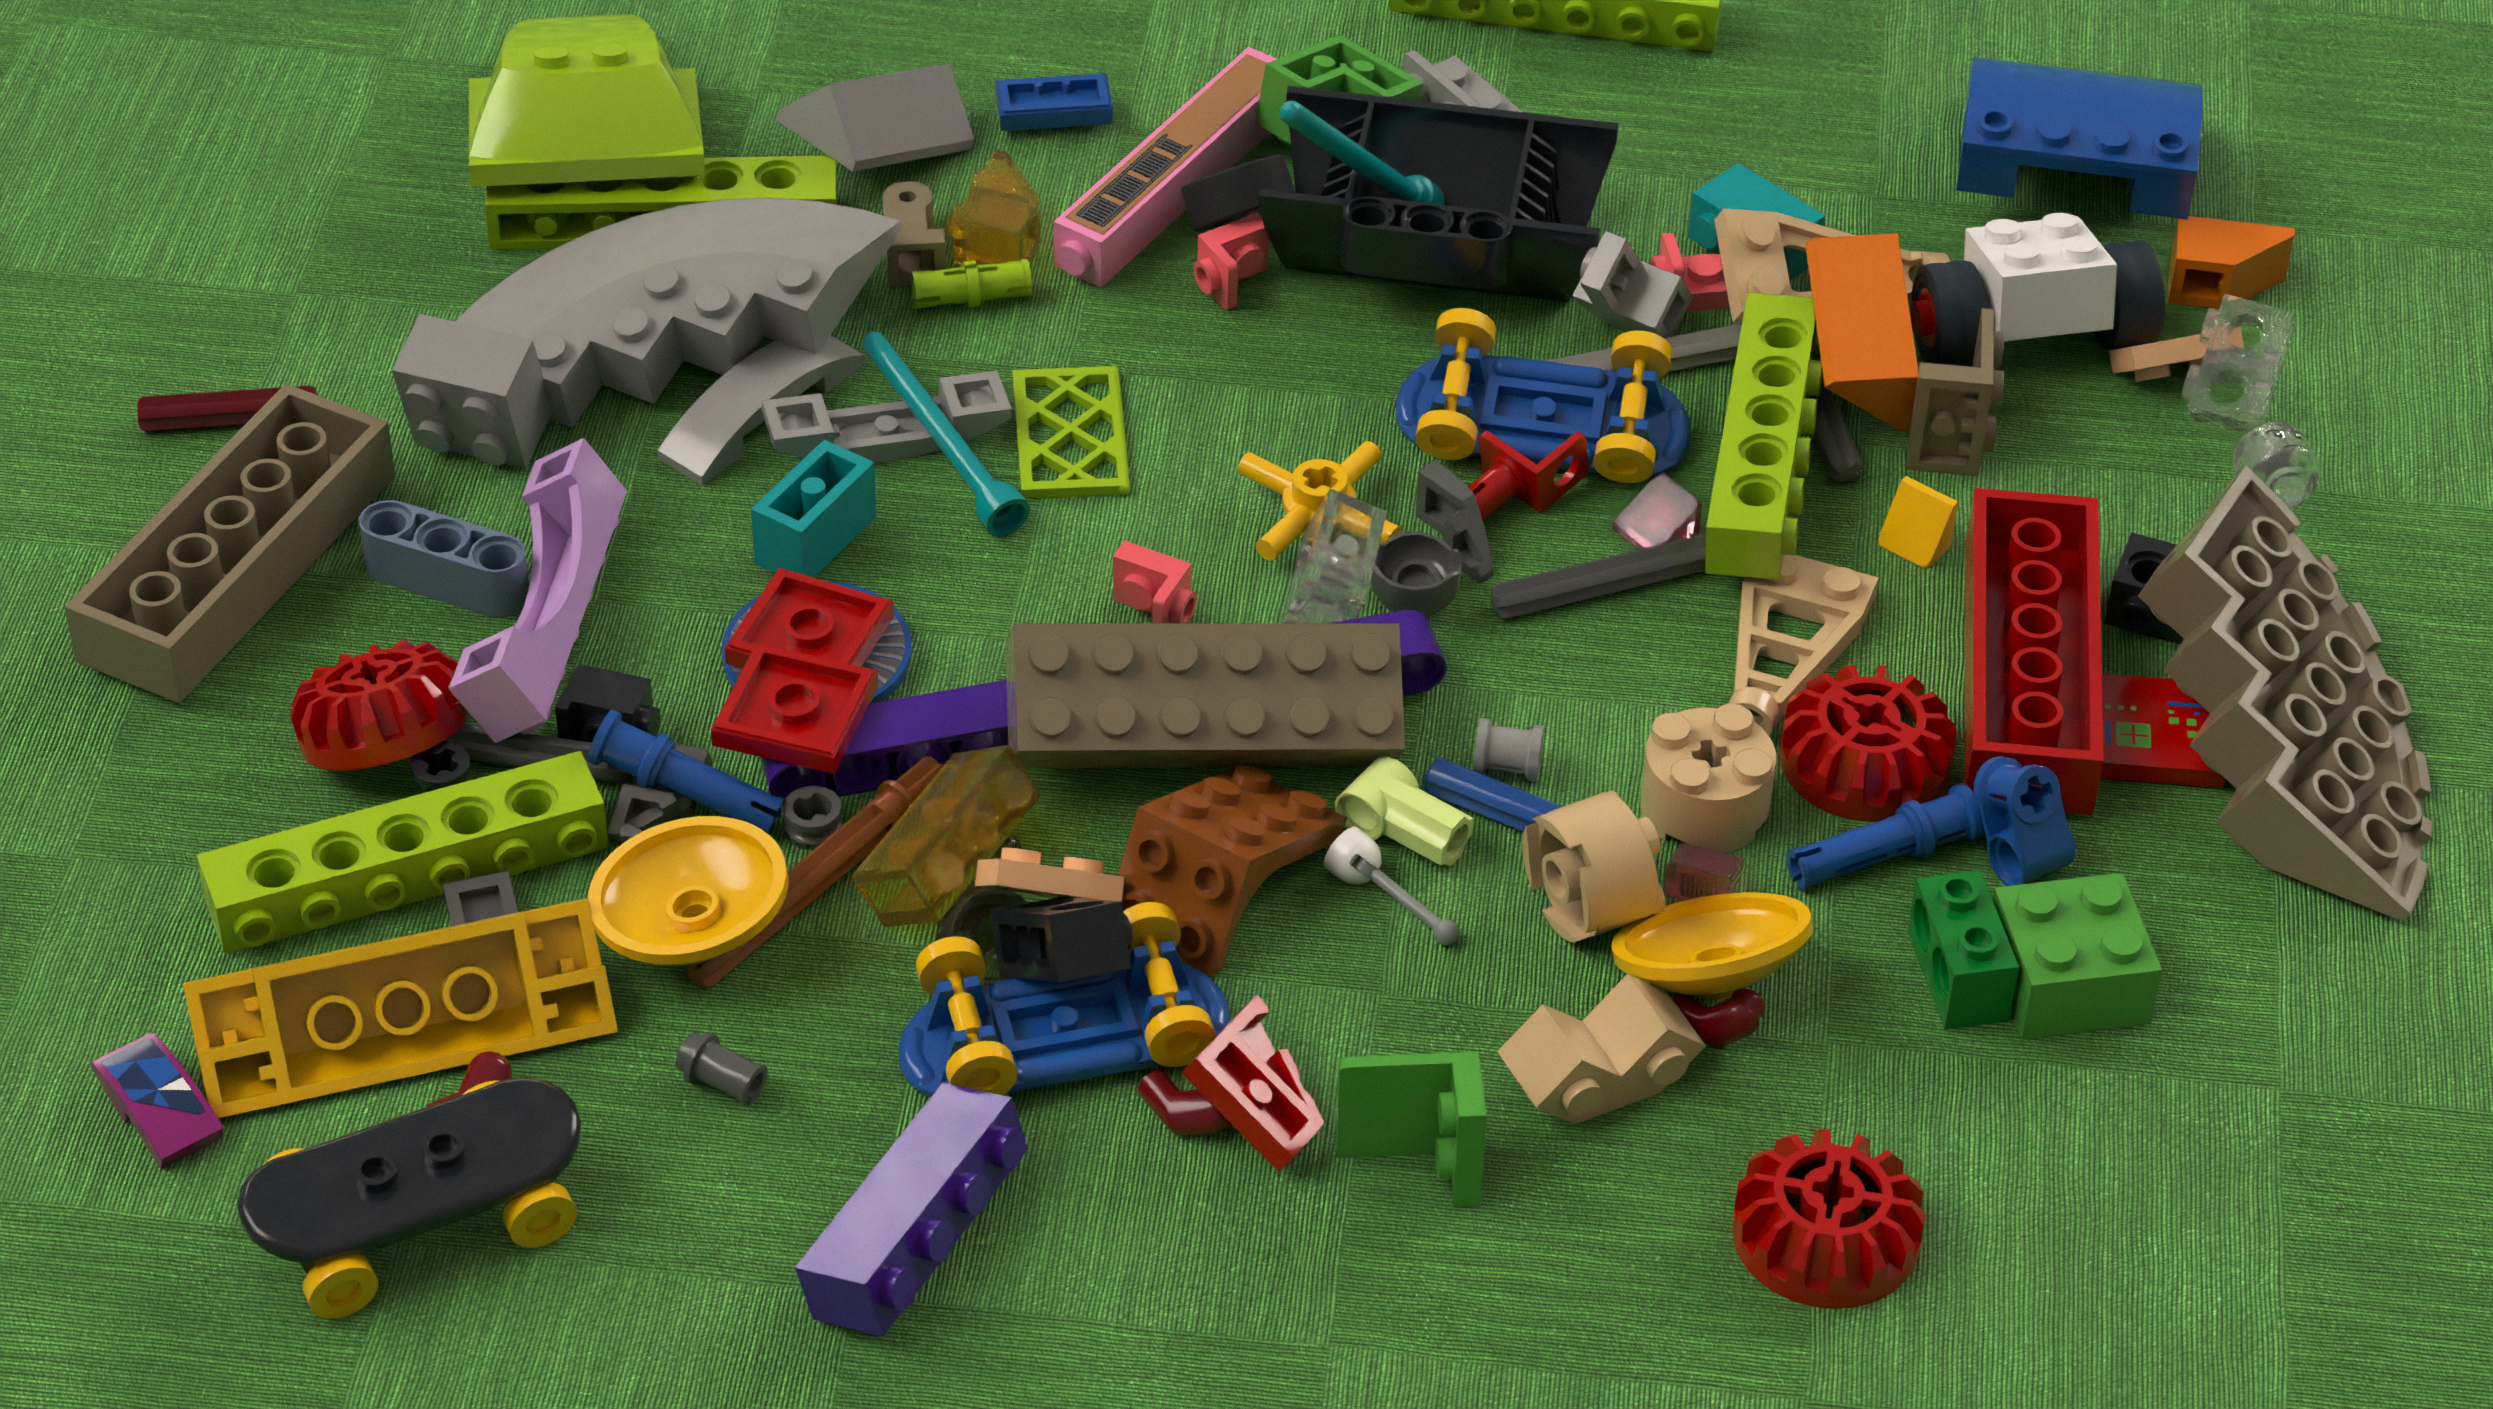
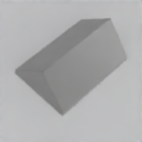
[776,64,975,172]

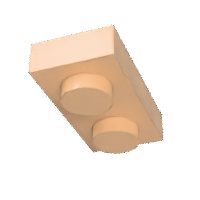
[2109,327,2245,382]
[975,848,1125,901]

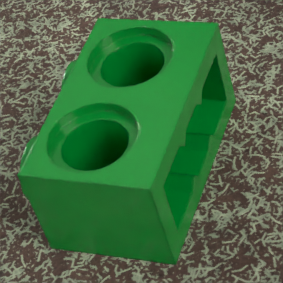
[1907,870,2019,1030]

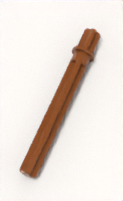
[685,757,949,989]

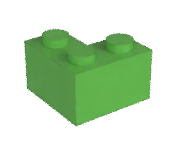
[1255,34,1424,145]

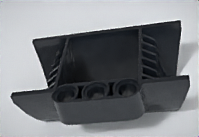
[1258,86,1619,302]

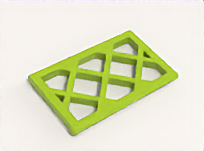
[1012,366,1131,499]

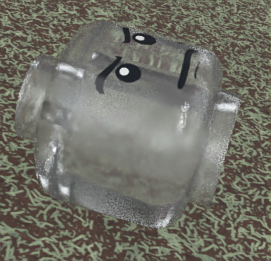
[2232,421,2321,510]

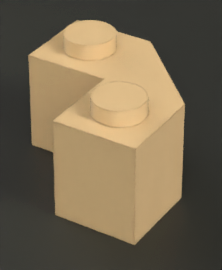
[1497,974,1706,1124]

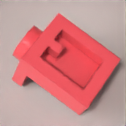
[1193,212,1269,310]
[1650,233,1730,312]
[1113,540,1197,623]

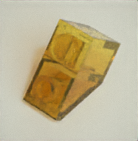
[948,149,1040,265]

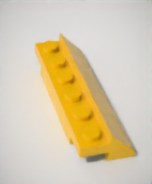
[183,898,618,1118]

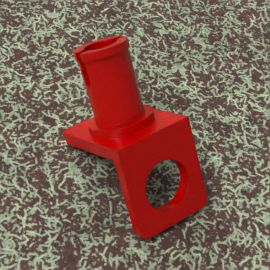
[1468,431,1589,523]

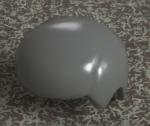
[1369,531,1462,616]

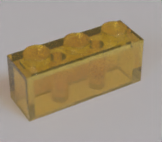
[851,745,1041,927]

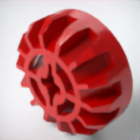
[289,640,471,770]
[1779,664,1957,822]
[1732,1129,1926,1309]

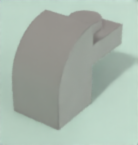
[1572,231,1693,338]

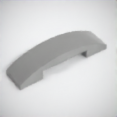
[658,335,865,486]
[762,370,1012,463]

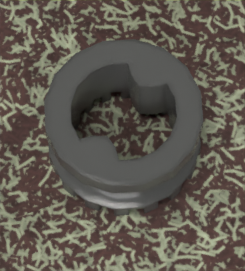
[783,786,843,850]

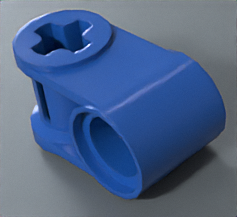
[1974,756,2076,886]

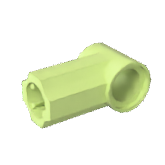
[1335,756,1474,867]

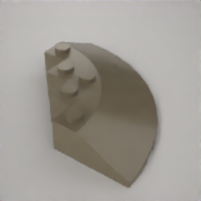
[2138,465,2433,921]

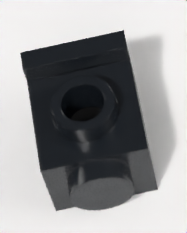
[555,664,660,743]

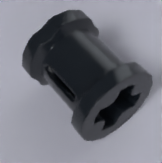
[411,741,470,794]

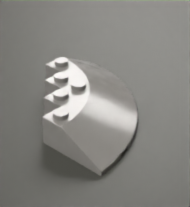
[455,198,902,428]

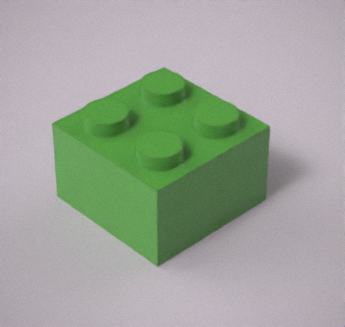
[1992,873,2163,1040]

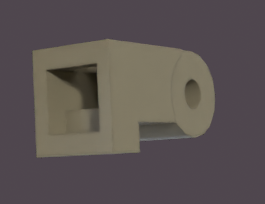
[882,181,946,287]

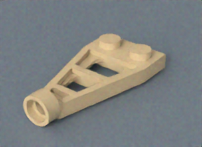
[1714,208,1950,323]
[1728,555,1879,736]

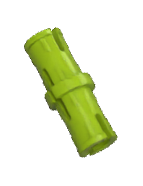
[911,259,1032,309]

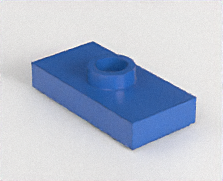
[995,73,1113,131]

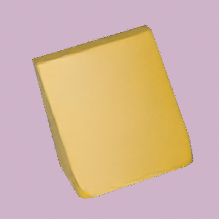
[1878,476,1958,569]

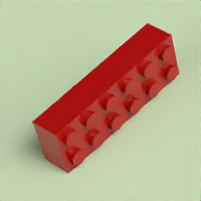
[1963,488,2104,815]

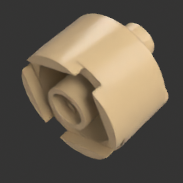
[1640,704,1776,855]
[1522,791,1665,943]

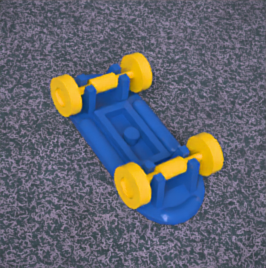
[1396,308,1691,483]
[899,902,1230,1097]

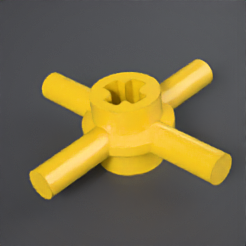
[1238,441,1402,561]

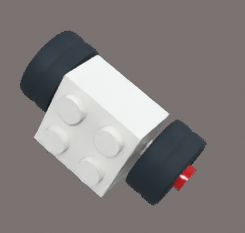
[1910,213,2165,367]

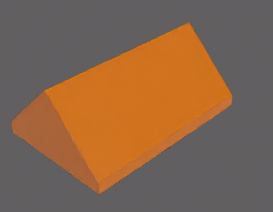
[1805,233,1919,432]

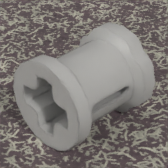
[1473,718,1545,782]

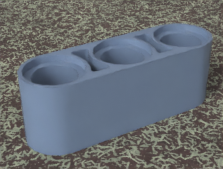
[358,500,529,617]

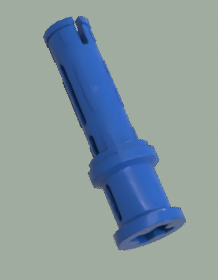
[587,709,785,835]
[1786,783,1984,890]

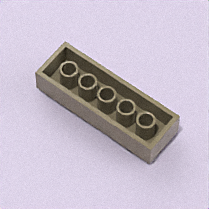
[64,384,395,704]
[1005,623,1406,769]

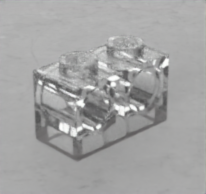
[2182,293,2296,438]

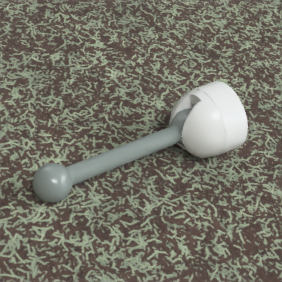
[1324,827,1460,946]

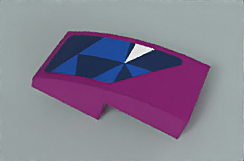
[91,1032,224,1169]

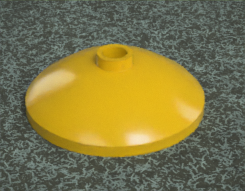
[588,816,789,966]
[1611,892,1813,1000]

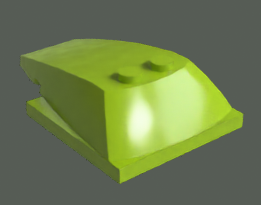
[469,14,705,187]

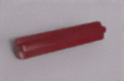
[137,385,318,432]

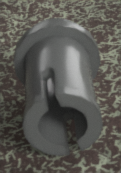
[676,1032,768,1105]

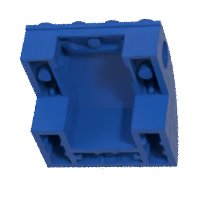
[1956,57,2203,219]

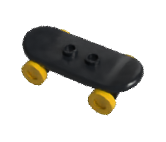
[237,1077,581,1319]

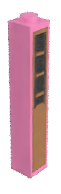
[1054,47,1276,288]

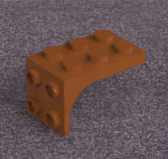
[1118,765,1347,976]

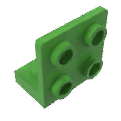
[1336,1051,1487,1207]

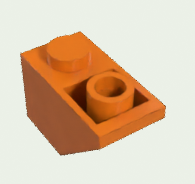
[2168,216,2295,310]

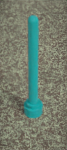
[1279,101,1444,205]
[862,331,1030,537]

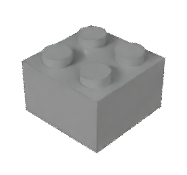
[392,314,553,469]

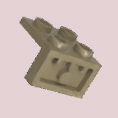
[1906,308,2004,476]

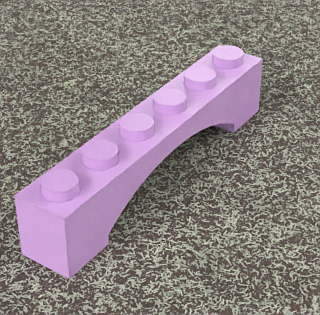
[448,438,627,743]

